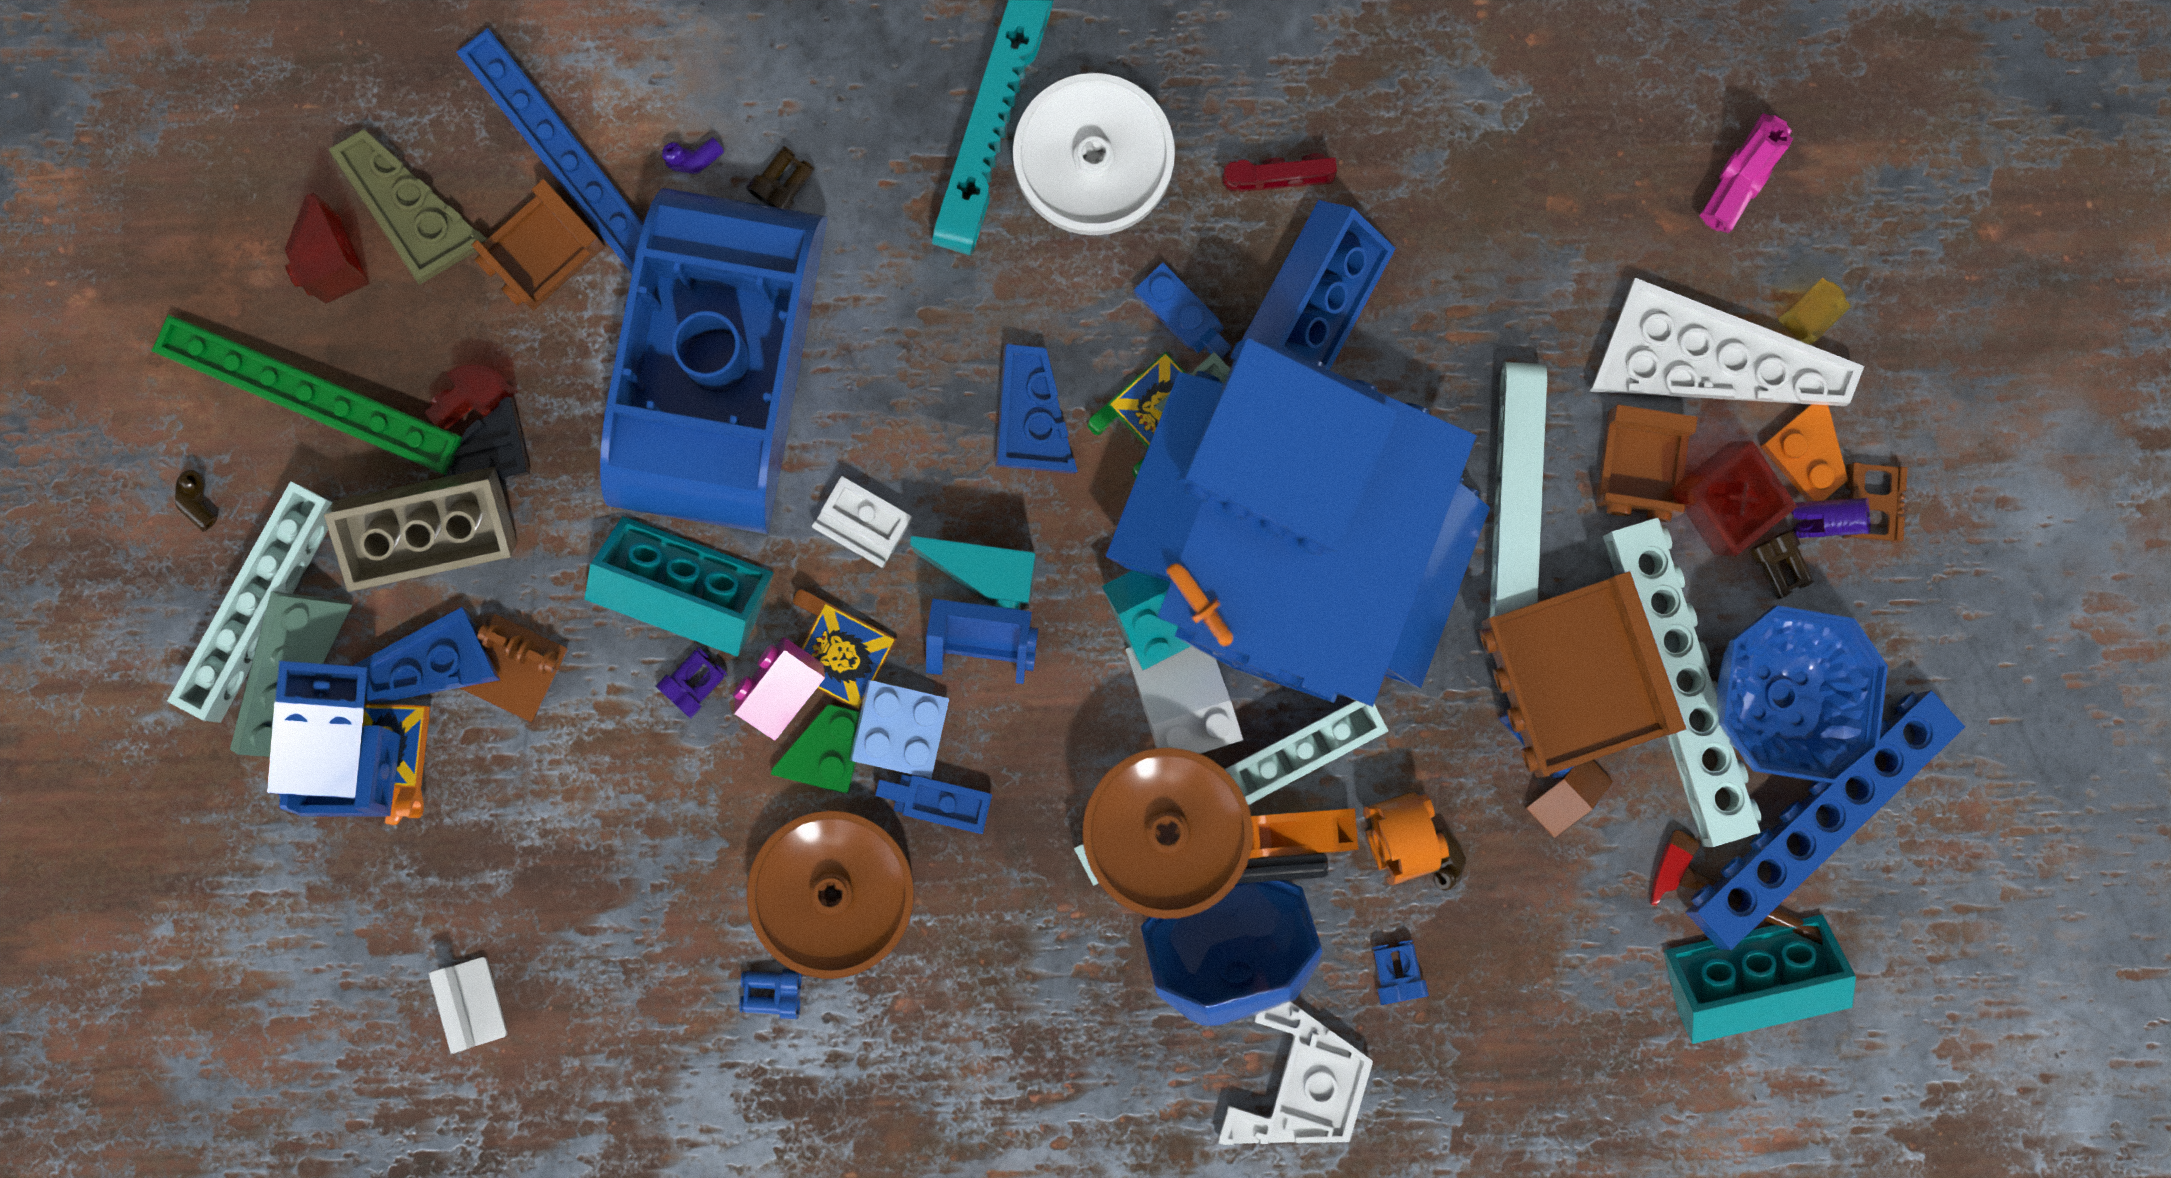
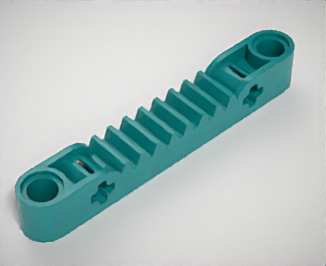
[932,0,1054,256]

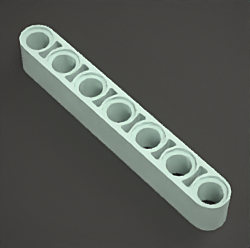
[1489,362,1547,618]

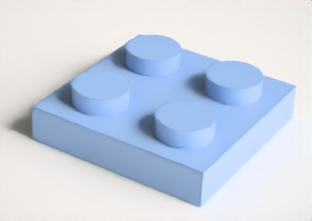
[849,680,949,779]

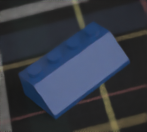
[1243,200,1396,370]

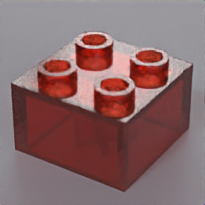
[1669,441,1797,557]

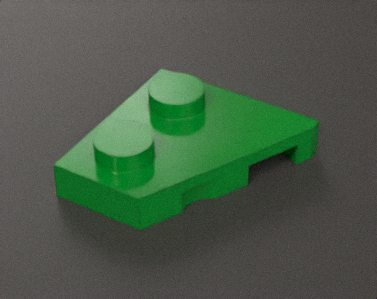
[771,704,860,794]

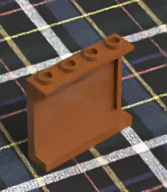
[1480,571,1686,778]

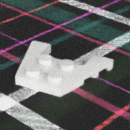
[1217,1002,1373,1145]

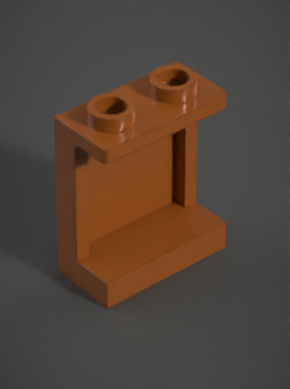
[471,179,605,311]
[1595,404,1698,523]

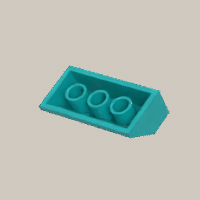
[584,516,774,657]
[1664,914,1856,1044]

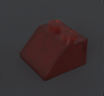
[284,192,370,304]

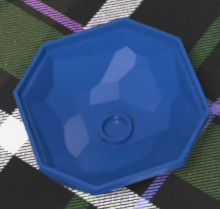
[1141,880,1322,1026]

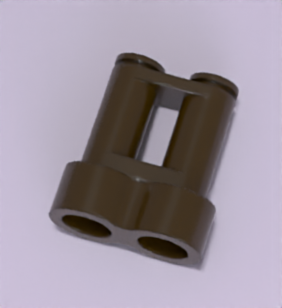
[746,146,815,209]
[1750,529,1814,599]

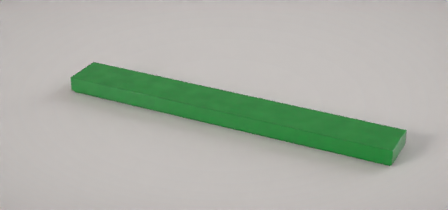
[151,314,462,475]

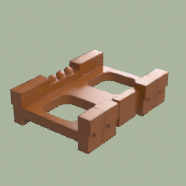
[1842,462,1908,543]

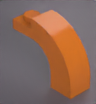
[1249,808,1359,858]

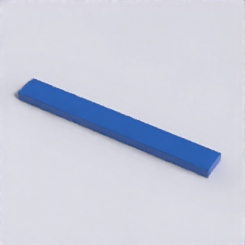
[456,28,643,274]

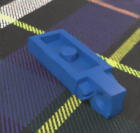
[1134,262,1232,360]
[875,775,992,834]

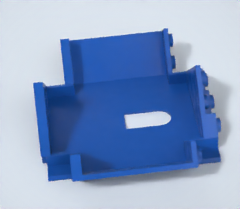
[1106,342,1490,707]

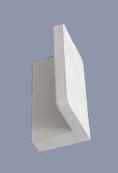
[428,957,508,1054]

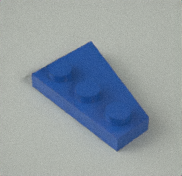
[995,344,1078,474]

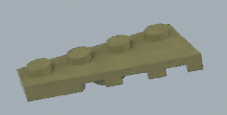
[329,129,487,285]

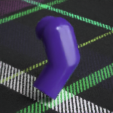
[662,137,725,174]

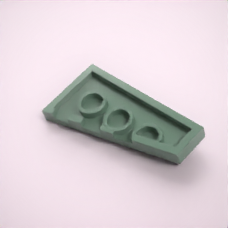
[230,591,352,757]

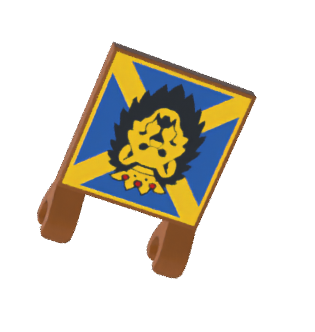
[793,589,897,711]

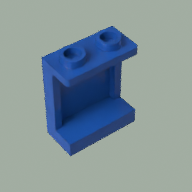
[926,599,1038,684]
[279,726,401,817]

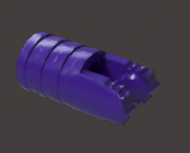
[1790,498,1871,538]

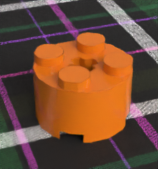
[1363,792,1449,885]

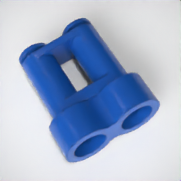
[1373,940,1429,1005]
[739,968,802,1019]

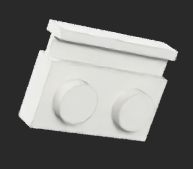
[812,476,913,569]

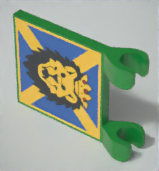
[1087,351,1187,478]

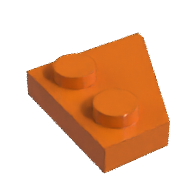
[1760,404,1848,502]

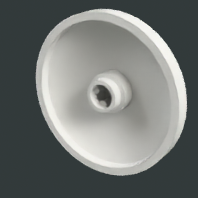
[1013,73,1175,235]

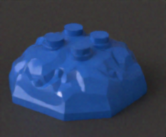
[1715,605,1888,783]

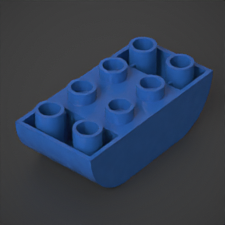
[600,188,828,534]

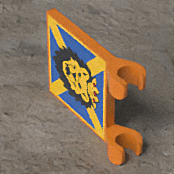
[362,704,430,818]

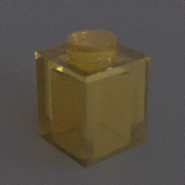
[1778,278,1852,345]

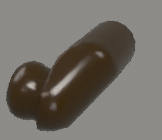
[175,470,217,532]
[1433,827,1466,891]

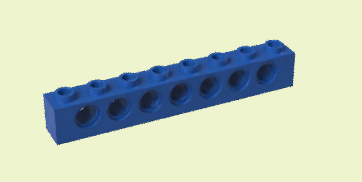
[1685,690,1965,950]

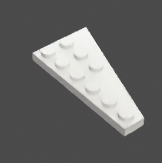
[1590,278,1864,406]

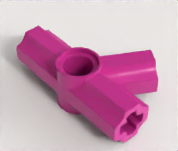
[1699,113,1793,234]

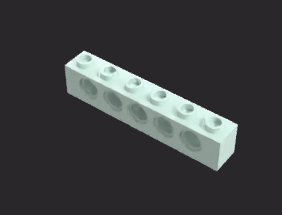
[167,481,332,723]

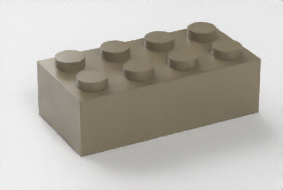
[324,466,517,592]

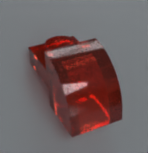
[425,365,518,430]

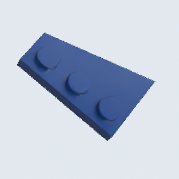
[352,607,500,704]

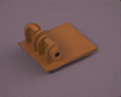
[460,614,568,723]

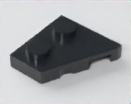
[443,396,530,481]

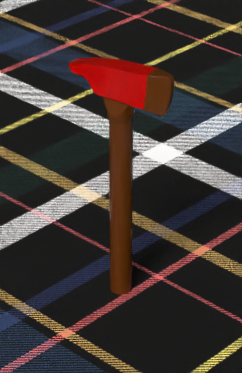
[1650,830,1823,945]

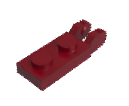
[1222,153,1337,192]

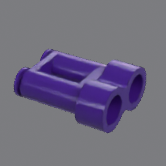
[655,647,728,719]

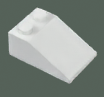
[1125,646,1243,754]

